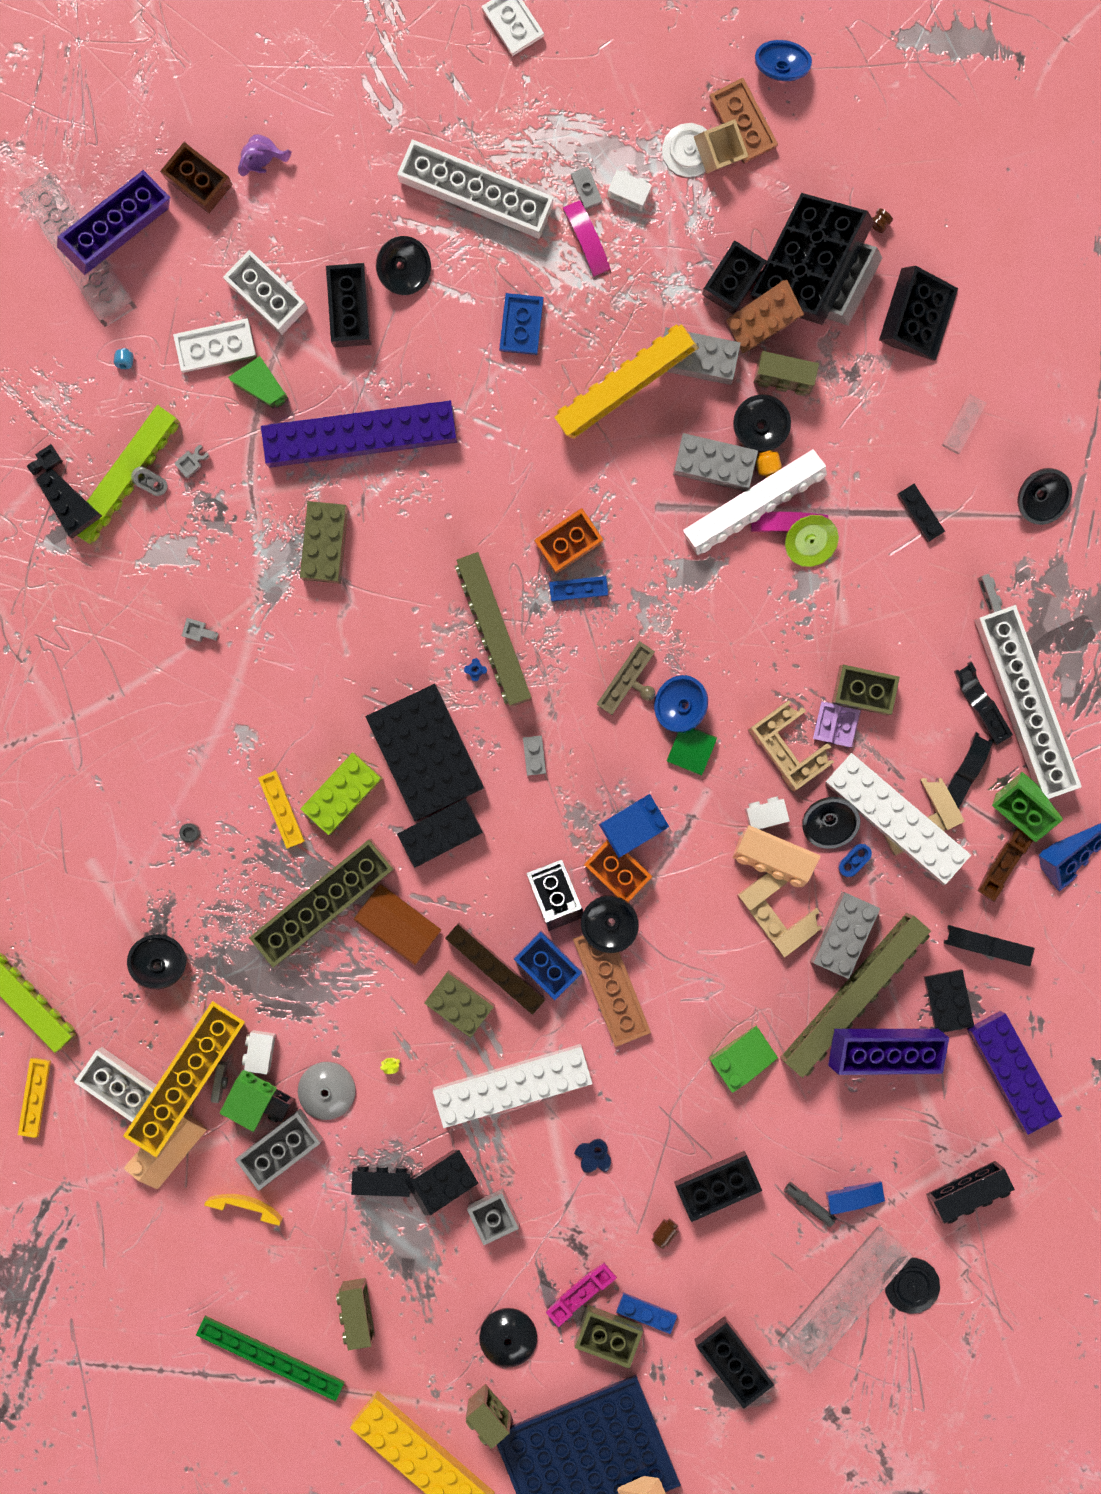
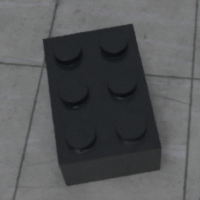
[702,240,767,315]
[405,1150,479,1216]

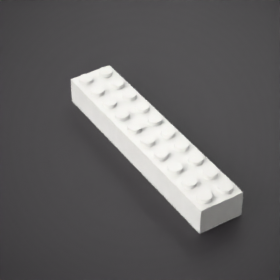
[974,605,1082,799]

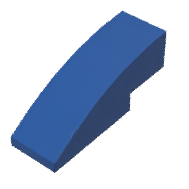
[825,1181,885,1215]

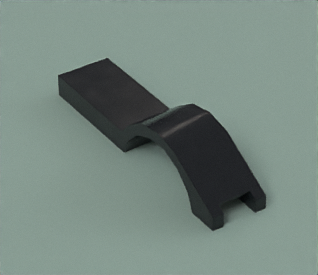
[954,661,1013,745]
[947,732,993,809]
[944,925,1035,967]

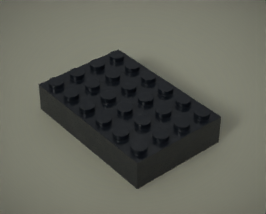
[750,193,874,325]
[365,684,485,821]

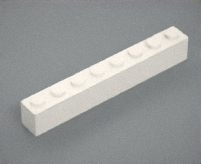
[683,450,827,556]

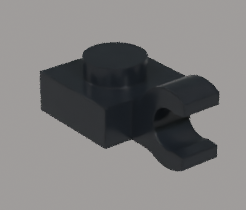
[27,444,63,475]

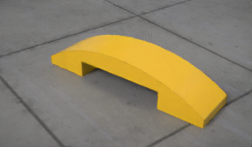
[204,1194,283,1226]

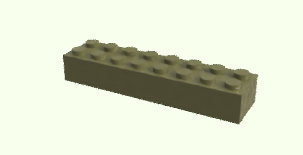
[455,552,532,707]
[249,839,395,968]

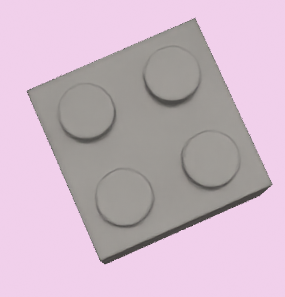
[467,1189,519,1245]

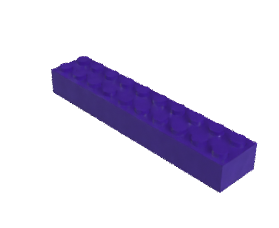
[261,400,457,468]

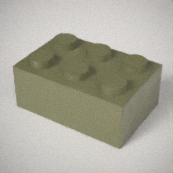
[754,351,819,396]
[832,665,900,716]
[424,970,494,1038]
[336,1278,375,1351]
[574,1305,643,1369]
[466,1384,511,1449]

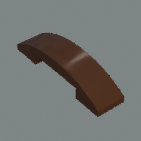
[978,828,1033,902]

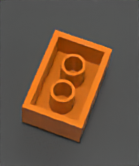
[534,508,604,575]
[584,839,653,902]

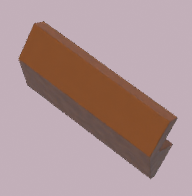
[353,884,442,966]

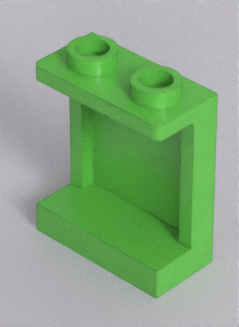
[220,1070,277,1132]

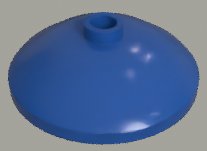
[755,40,812,82]
[654,675,708,732]

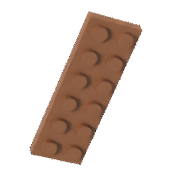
[573,935,651,1047]

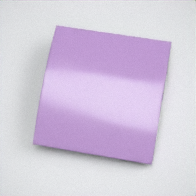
[813,701,861,748]

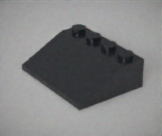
[879,266,958,361]

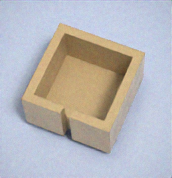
[694,119,749,173]

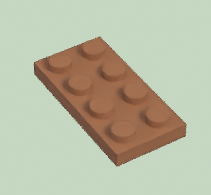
[709,78,778,164]
[726,280,804,353]

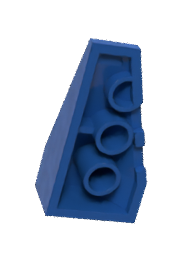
[1038,823,1101,892]

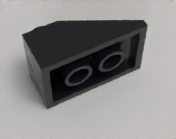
[526,860,583,931]

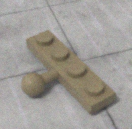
[596,641,655,715]

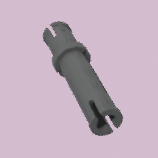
[784,1182,837,1227]

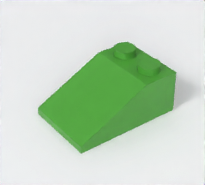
[992,772,1063,842]
[709,1025,778,1093]

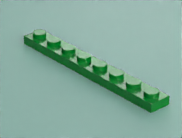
[196,1315,345,1401]

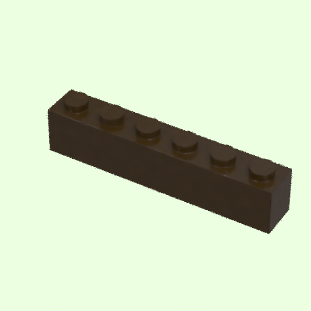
[445,923,545,1015]

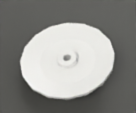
[662,123,707,178]

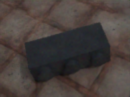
[351,1165,412,1197]

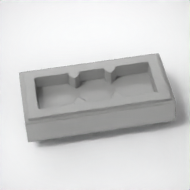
[571,166,603,210]
[211,1061,228,1103]

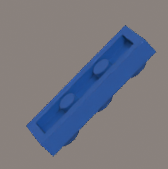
[549,576,608,602]
[616,1292,677,1334]

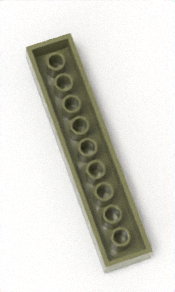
[780,913,931,1078]

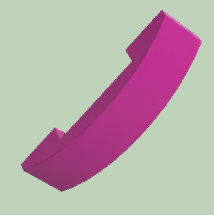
[563,200,611,277]
[751,512,828,532]
[546,1263,617,1327]

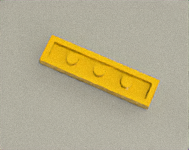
[258,770,305,849]
[18,1057,51,1138]

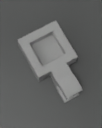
[181,618,219,642]

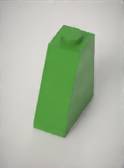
[228,356,288,408]

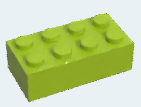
[301,752,383,835]

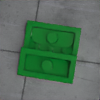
[667,728,717,775]

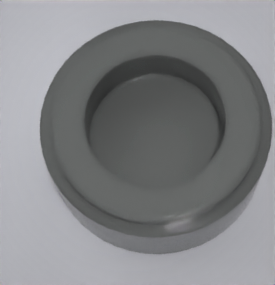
[179,823,200,842]

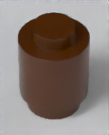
[651,1219,679,1249]

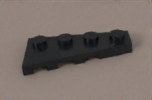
[36,468,102,539]

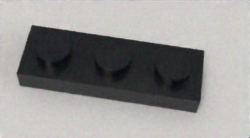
[897,483,945,542]

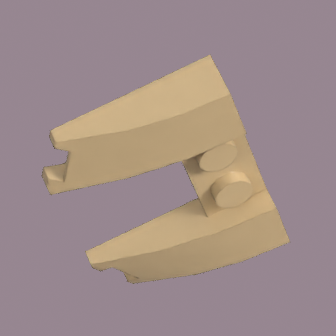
[748,700,834,792]
[883,778,965,856]
[737,873,822,958]

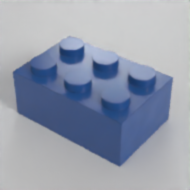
[514,930,582,1000]

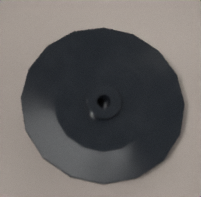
[884,1257,940,1314]

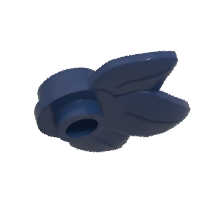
[574,1139,611,1173]

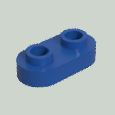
[838,844,872,877]

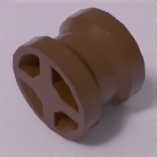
[872,208,893,233]

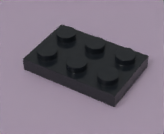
[923,969,974,1033]

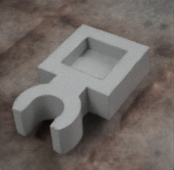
[174,445,210,479]

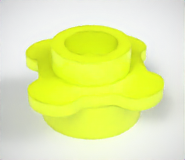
[380,1058,400,1074]

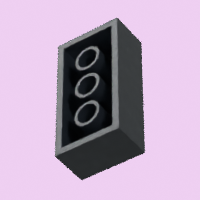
[326,263,372,347]
[397,798,484,868]
[674,1151,762,1222]
[926,1161,1015,1224]
[694,1316,774,1409]

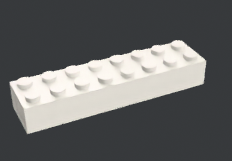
[397,139,554,239]
[825,753,971,886]
[433,1044,592,1128]

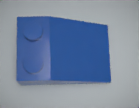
[599,794,669,858]

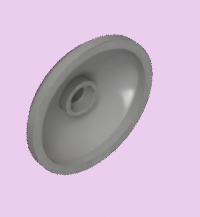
[298,1062,356,1120]

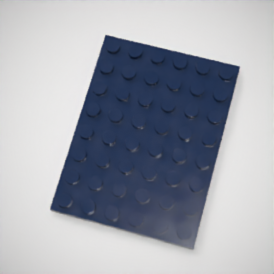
[497,1375,681,1494]

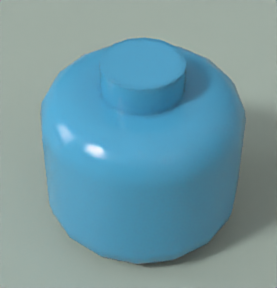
[113,348,134,370]

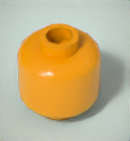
[755,450,782,478]

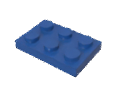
[499,293,544,355]

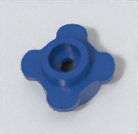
[464,658,487,681]

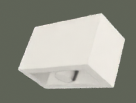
[607,170,652,212]
[745,796,790,829]
[242,1030,276,1075]

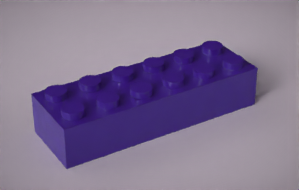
[57,170,171,275]
[967,1011,1062,1135]
[828,1029,949,1075]

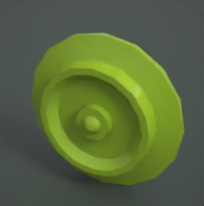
[785,515,839,567]

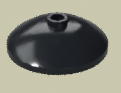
[376,236,431,295]
[733,394,791,452]
[1017,468,1072,525]
[802,797,860,849]
[581,895,639,953]
[127,934,186,990]
[479,1308,537,1367]

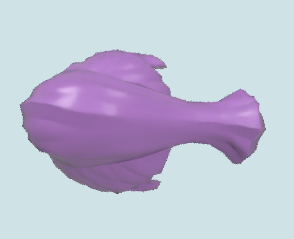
[238,134,292,176]

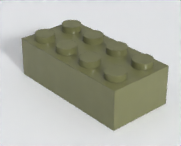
[300,501,348,584]

